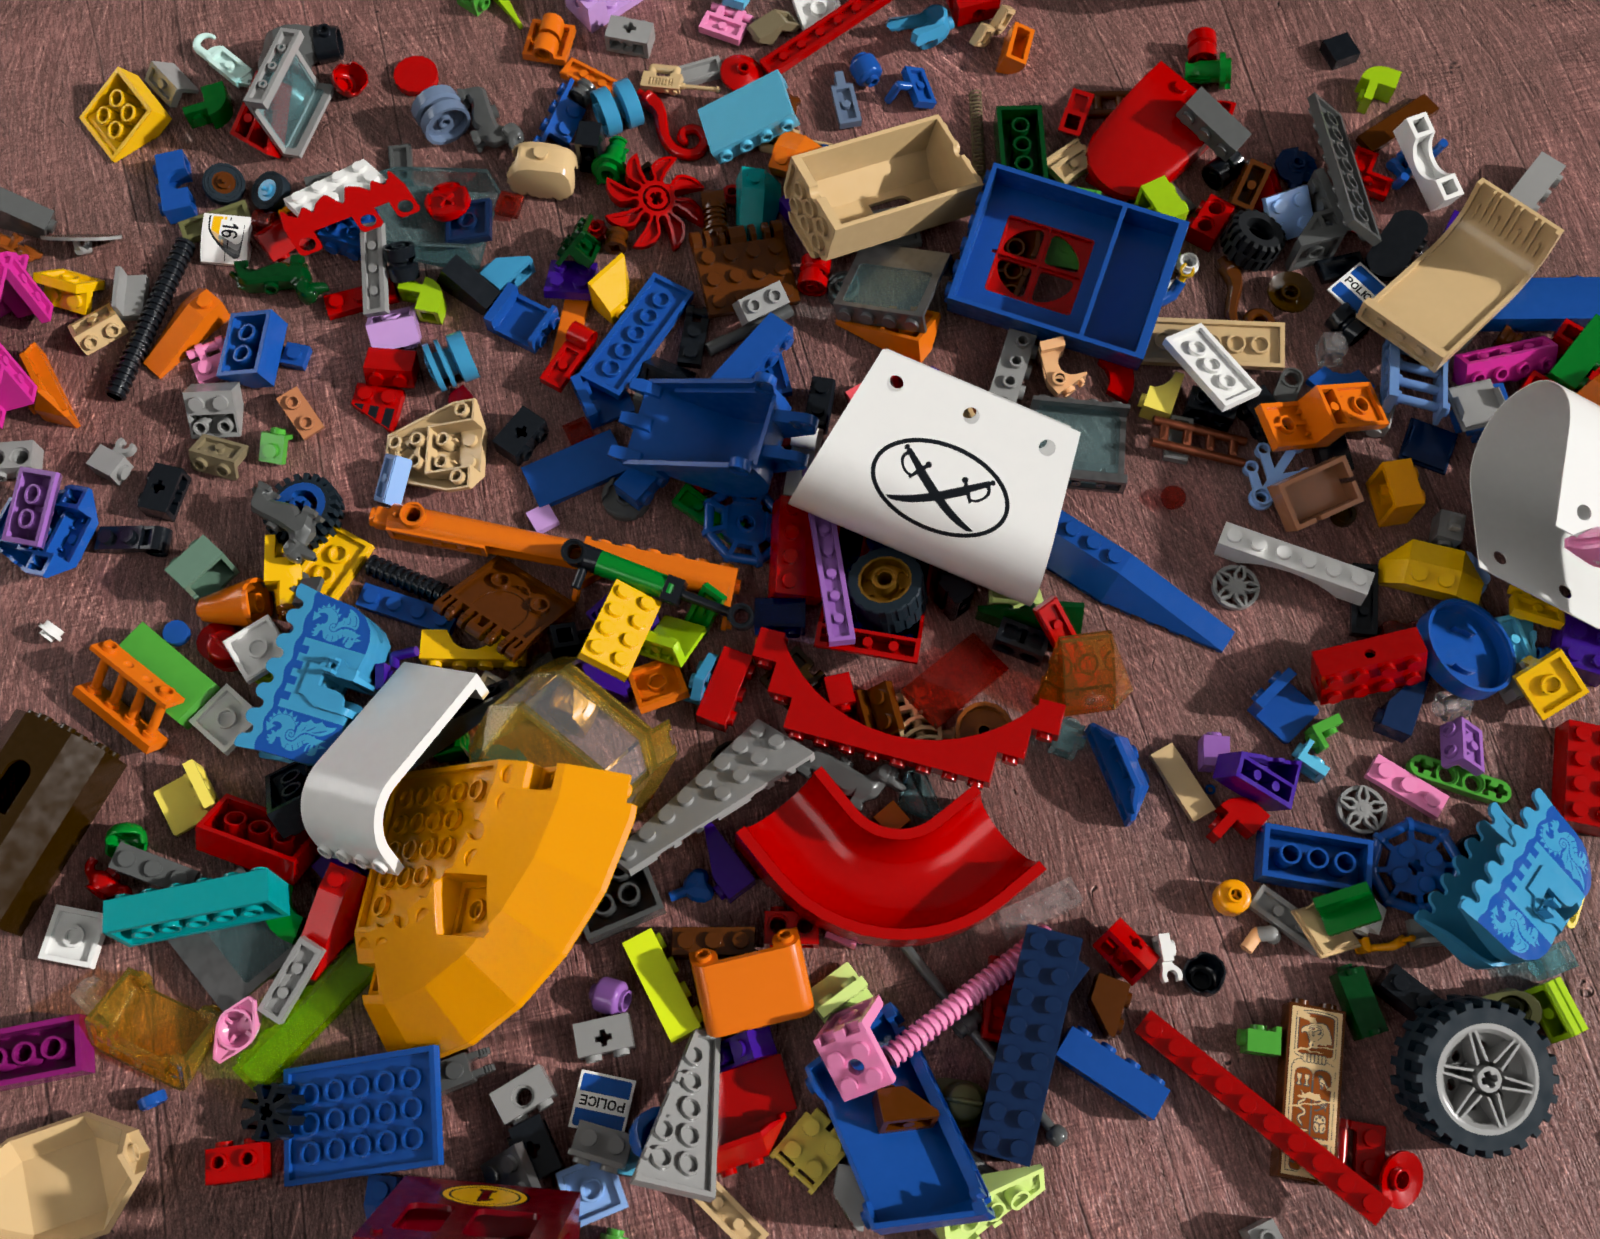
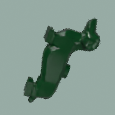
[229,254,329,305]

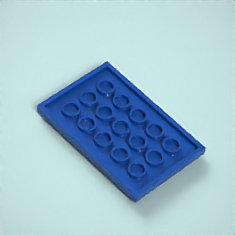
[283,1045,444,1187]

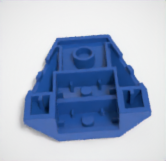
[0,485,99,578]

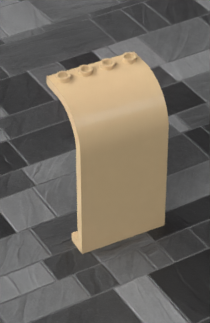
[1356,177,1564,373]

